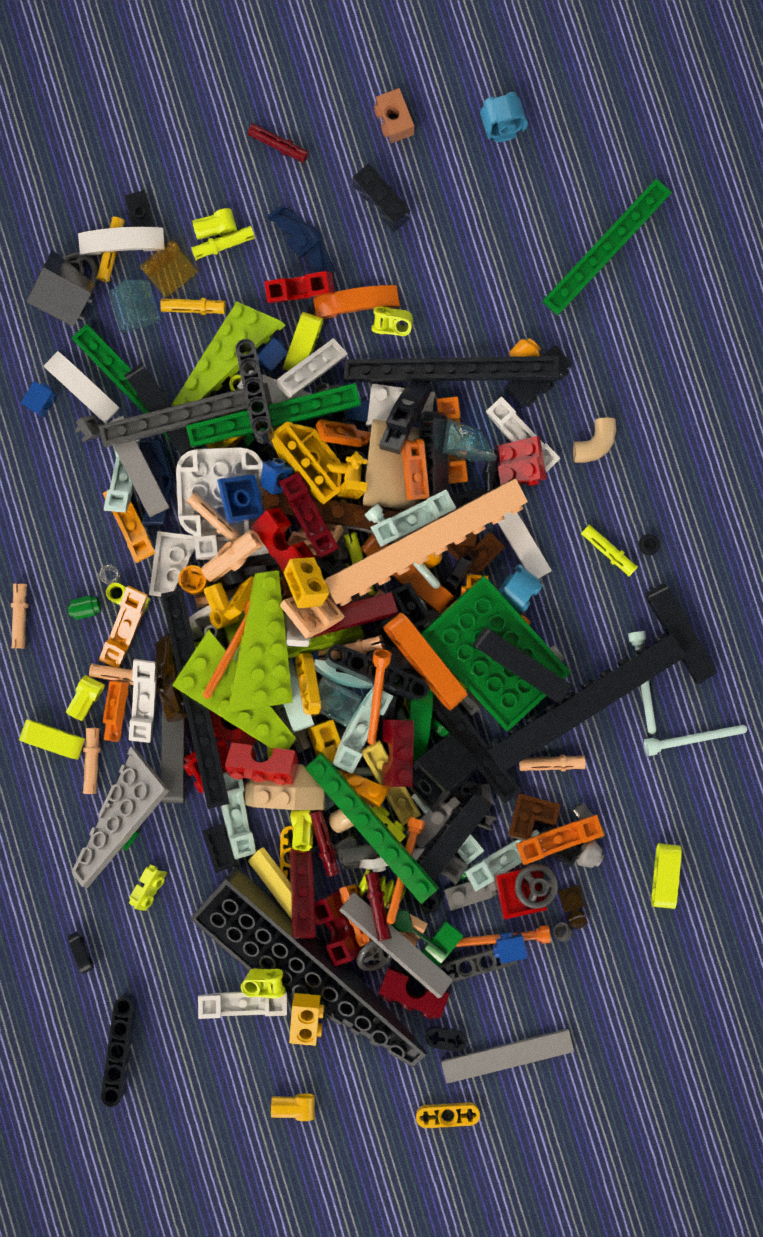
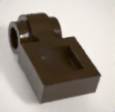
[557,885,588,930]

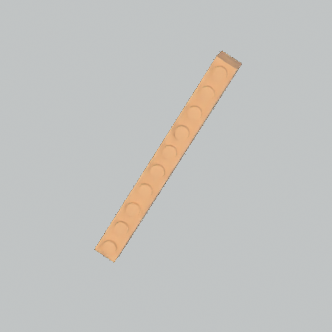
[324,479,528,606]

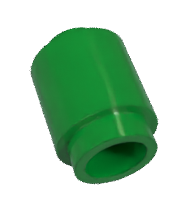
[67,595,101,620]

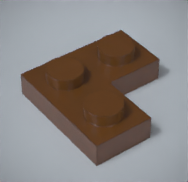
[447,532,505,575]
[508,793,560,840]

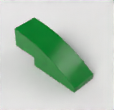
[405,920,463,984]

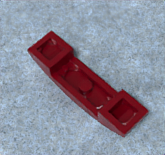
[279,472,339,559]

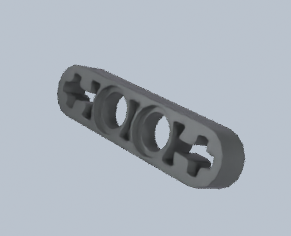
[438,948,516,982]

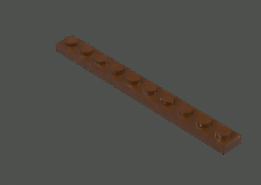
[262,489,477,548]

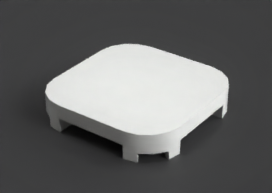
[176,447,264,537]

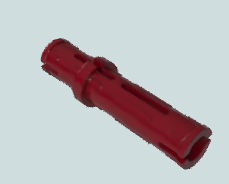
[248,123,309,164]
[309,810,340,876]
[365,872,392,941]

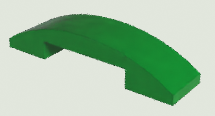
[408,685,433,765]

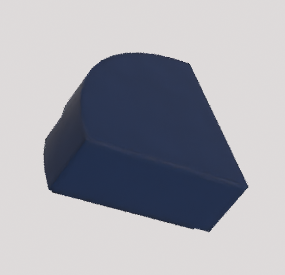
[347,400,370,423]

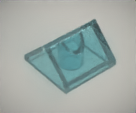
[109,280,161,333]
[443,419,497,462]
[318,676,363,727]

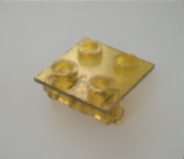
[139,240,198,298]

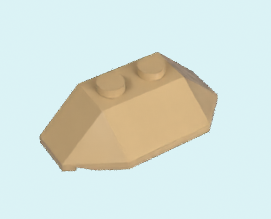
[243,764,325,810]

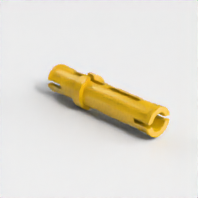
[96,216,125,282]
[161,298,226,315]

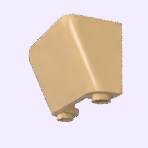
[363,419,420,512]

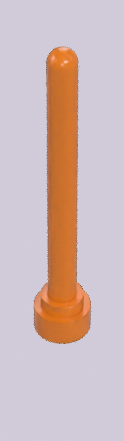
[203,600,250,699]
[367,649,391,745]
[387,818,426,924]
[455,925,551,947]

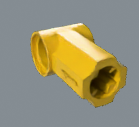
[203,583,239,629]
[271,1093,315,1121]

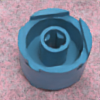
[480,92,528,142]
[498,564,543,613]

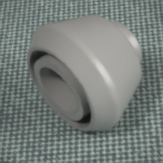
[576,840,604,868]

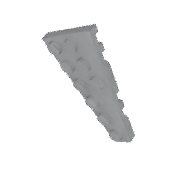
[72,747,170,888]

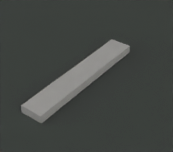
[339,892,453,998]
[441,1029,574,1084]

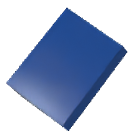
[217,474,264,525]

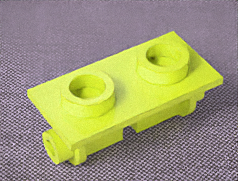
[129,864,167,911]

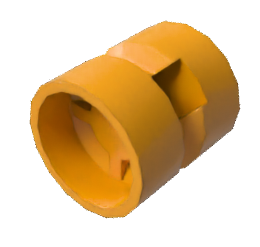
[178,565,210,596]

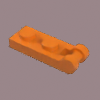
[402,438,430,500]

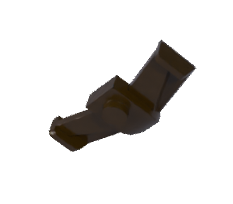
[156,634,187,722]

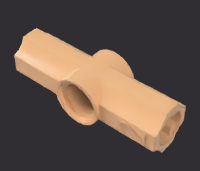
[202,530,262,583]

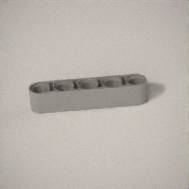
[109,416,169,517]

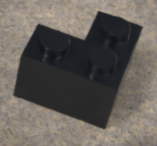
[378,582,431,645]

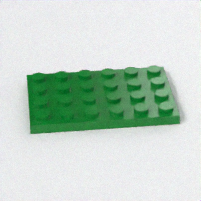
[420,576,571,732]

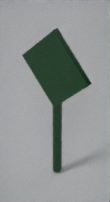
[386,908,447,955]

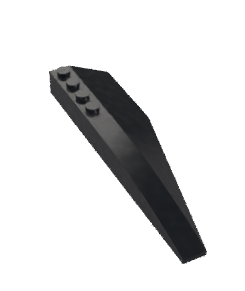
[190,867,427,1067]

